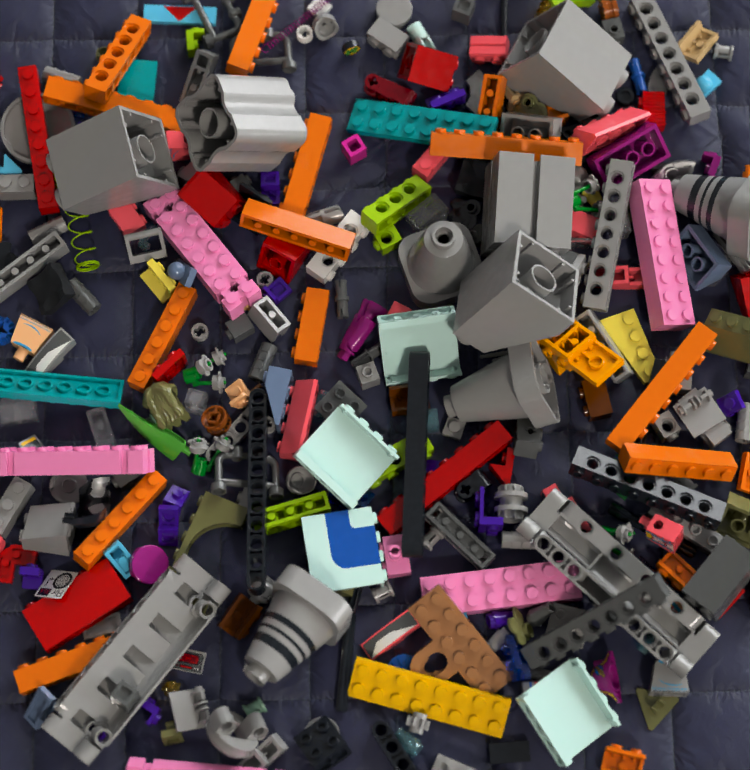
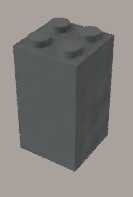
[682,534,750,622]

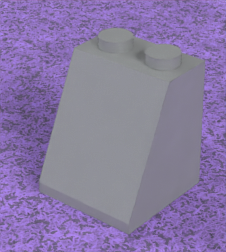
[19,502,77,556]

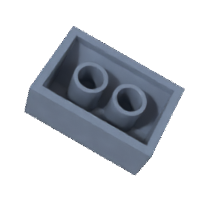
[680,224,732,291]

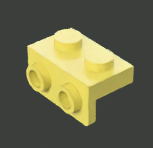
[140,258,177,304]

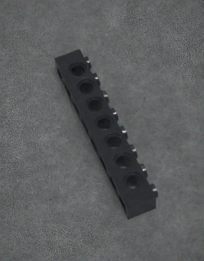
[568,446,727,531]

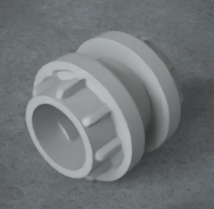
[494,484,528,523]

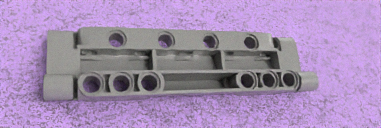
[516,488,721,679]

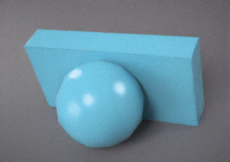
[691,69,722,105]

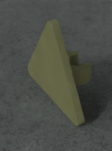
[636,688,679,731]

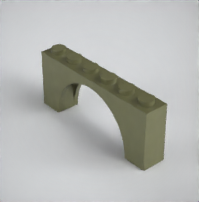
[167,491,247,614]

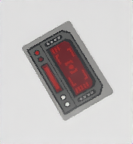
[173,649,207,675]

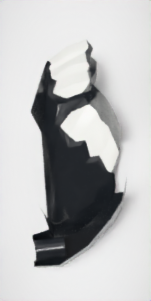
[62,477,111,529]

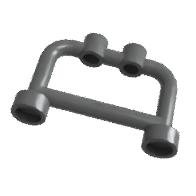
[181,0,242,50]
[227,27,297,75]
[211,446,284,500]

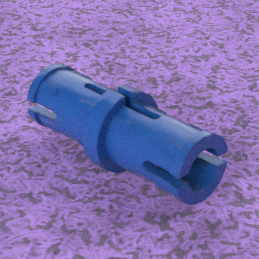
[628,58,648,96]

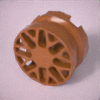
[598,0,619,21]
[201,405,232,436]

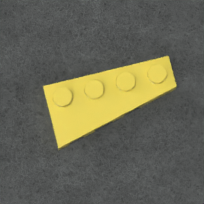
[600,308,655,385]

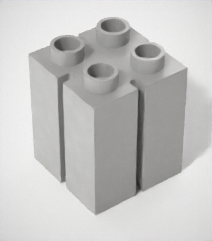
[480,151,576,257]

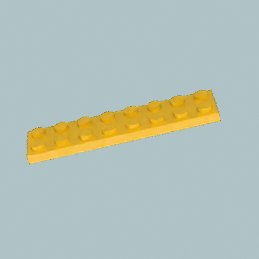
[348,656,512,738]

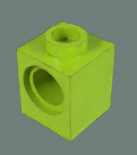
[372,224,402,256]

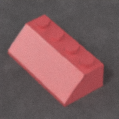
[570,107,651,156]
[277,379,319,462]

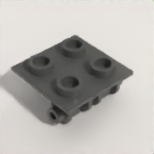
[314,380,367,419]

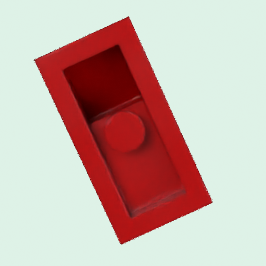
[489,447,514,485]

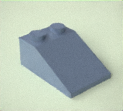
[263,365,294,435]

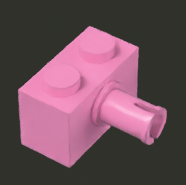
[379,534,411,579]

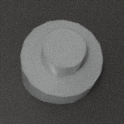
[312,13,339,41]

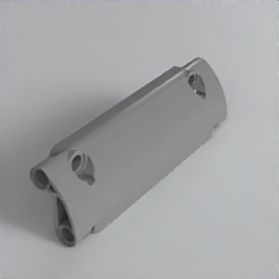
[41,553,231,766]

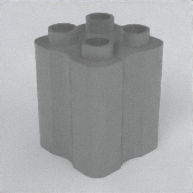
[175,74,307,172]

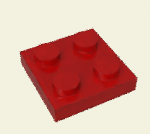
[151,348,188,383]

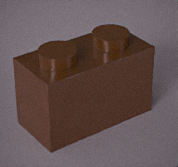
[577,380,613,422]

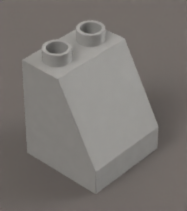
[497,0,632,121]
[46,105,179,215]
[453,229,579,353]

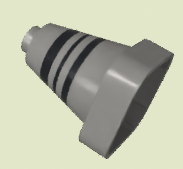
[671,174,750,261]
[244,564,353,686]

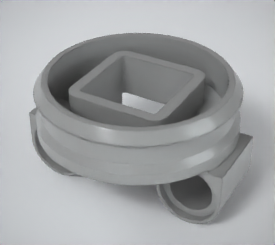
[206,706,268,758]

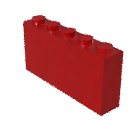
[22,558,134,654]

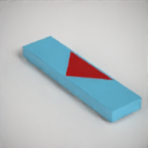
[143,4,217,27]

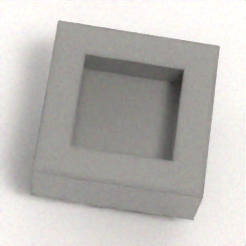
[442,416,466,441]

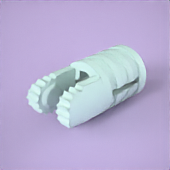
[406,21,436,50]

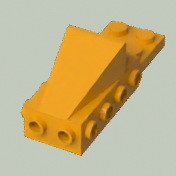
[537,320,625,387]

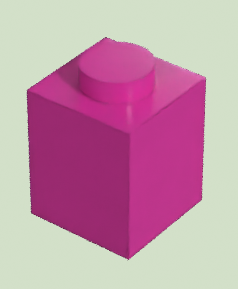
[341,134,367,165]

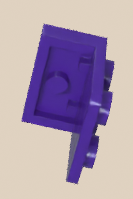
[474,486,503,536]

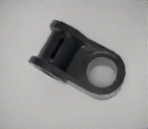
[455,468,493,503]

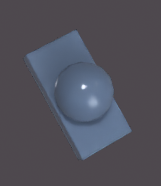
[167,259,197,288]
[23,686,56,730]

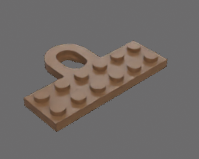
[408,584,514,694]

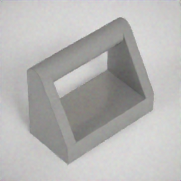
[124,227,168,265]

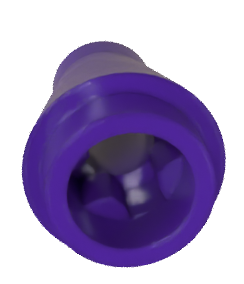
[486,610,513,630]

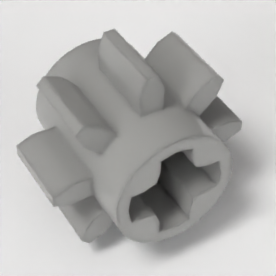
[405,711,430,735]

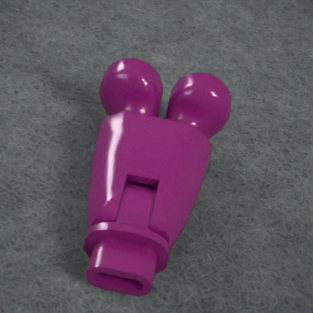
[336,298,389,362]

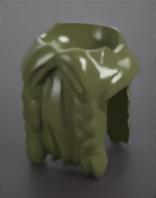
[142,381,191,430]

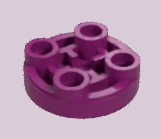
[129,545,169,584]

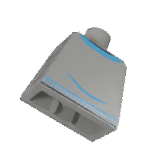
[648,650,689,697]

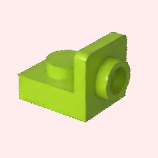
[186,27,205,58]

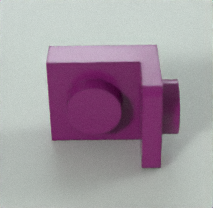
[701,151,722,176]

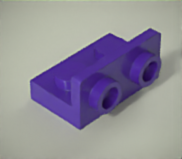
[425,87,466,110]

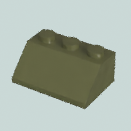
[704,308,750,364]
[716,492,750,549]

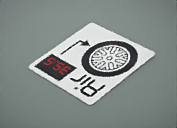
[34,570,78,599]

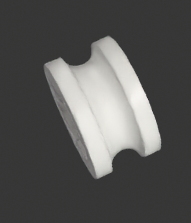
[296,25,313,44]

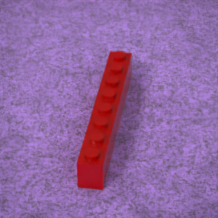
[17,65,60,215]
[377,420,513,536]

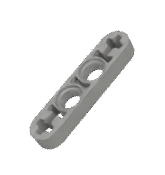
[206,407,263,465]

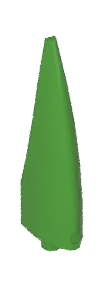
[118,404,191,461]

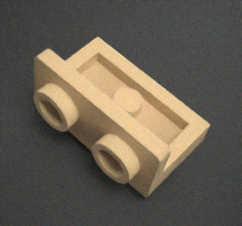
[678,20,719,64]

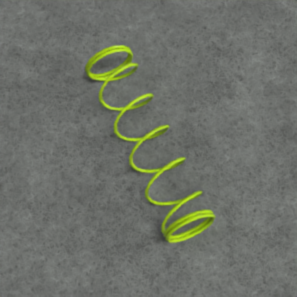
[64,211,100,272]

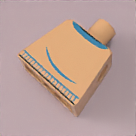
[11,313,55,363]

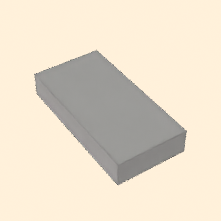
[83,612,122,640]

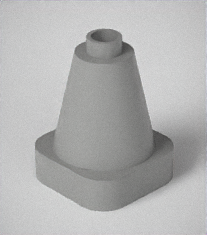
[398,221,481,309]
[443,341,560,429]

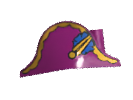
[590,650,622,703]

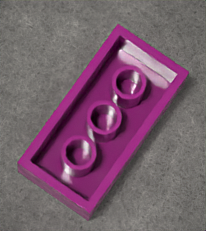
[585,122,671,191]

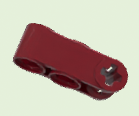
[364,74,417,106]

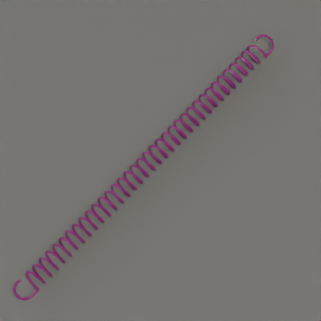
[262,0,331,53]

